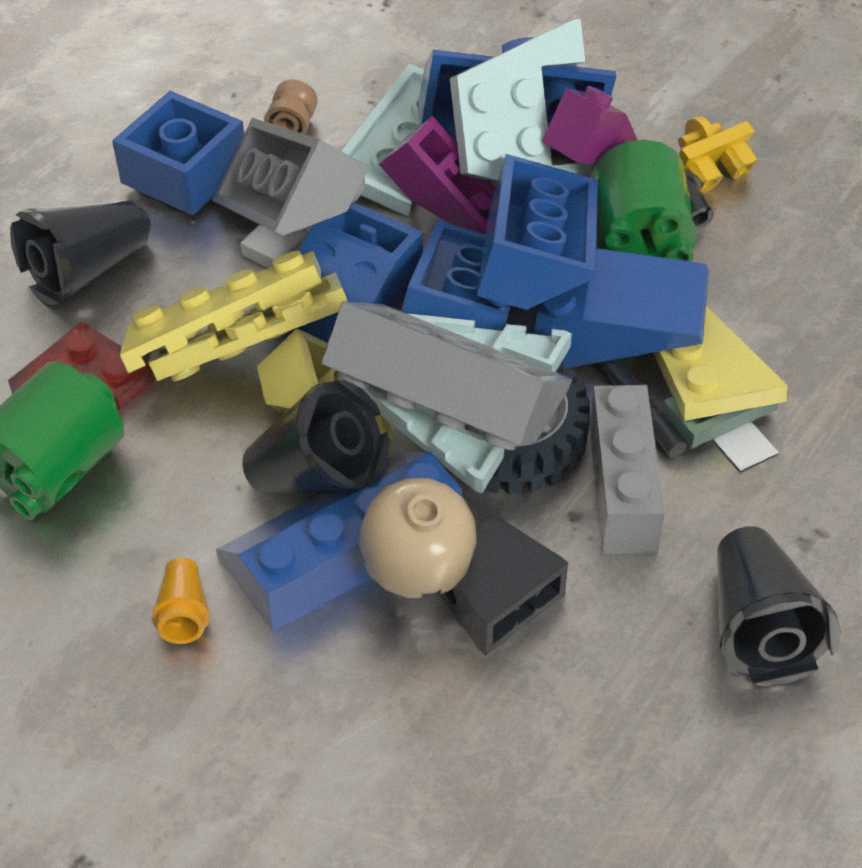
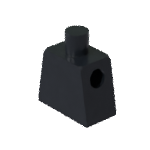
[438,517,568,656]

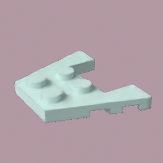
[450,19,594,183]
[363,314,572,493]

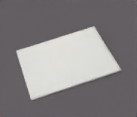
[713,422,779,471]

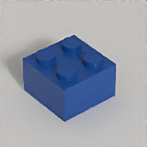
[112,91,244,215]

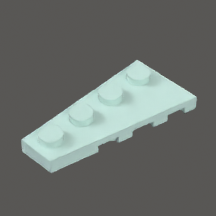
[342,63,424,217]

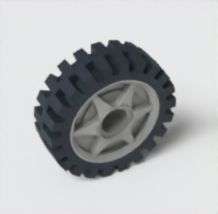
[465,361,590,494]

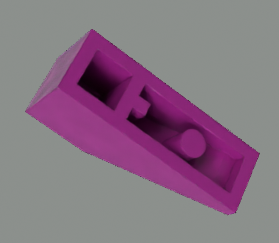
[542,86,638,165]
[378,116,495,234]

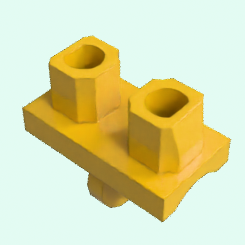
[678,116,758,194]

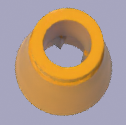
[151,558,210,644]

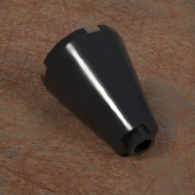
[10,201,151,305]
[242,380,390,494]
[717,526,842,686]

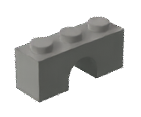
[589,385,665,554]

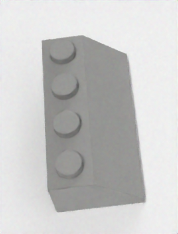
[212,118,369,236]
[321,301,572,450]

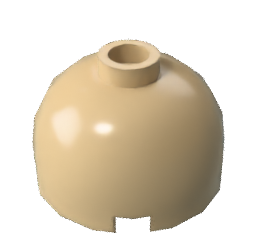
[359,478,476,598]

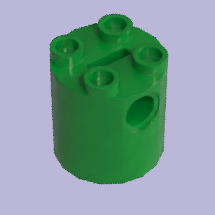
[590,139,697,262]
[0,361,125,520]

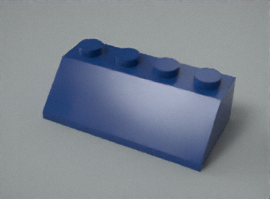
[418,49,616,149]
[476,154,598,310]
[216,451,462,633]

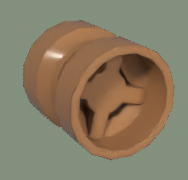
[264,79,318,135]

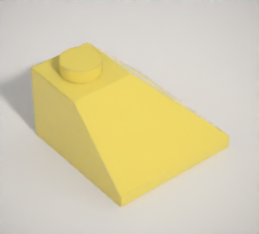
[257,328,395,443]

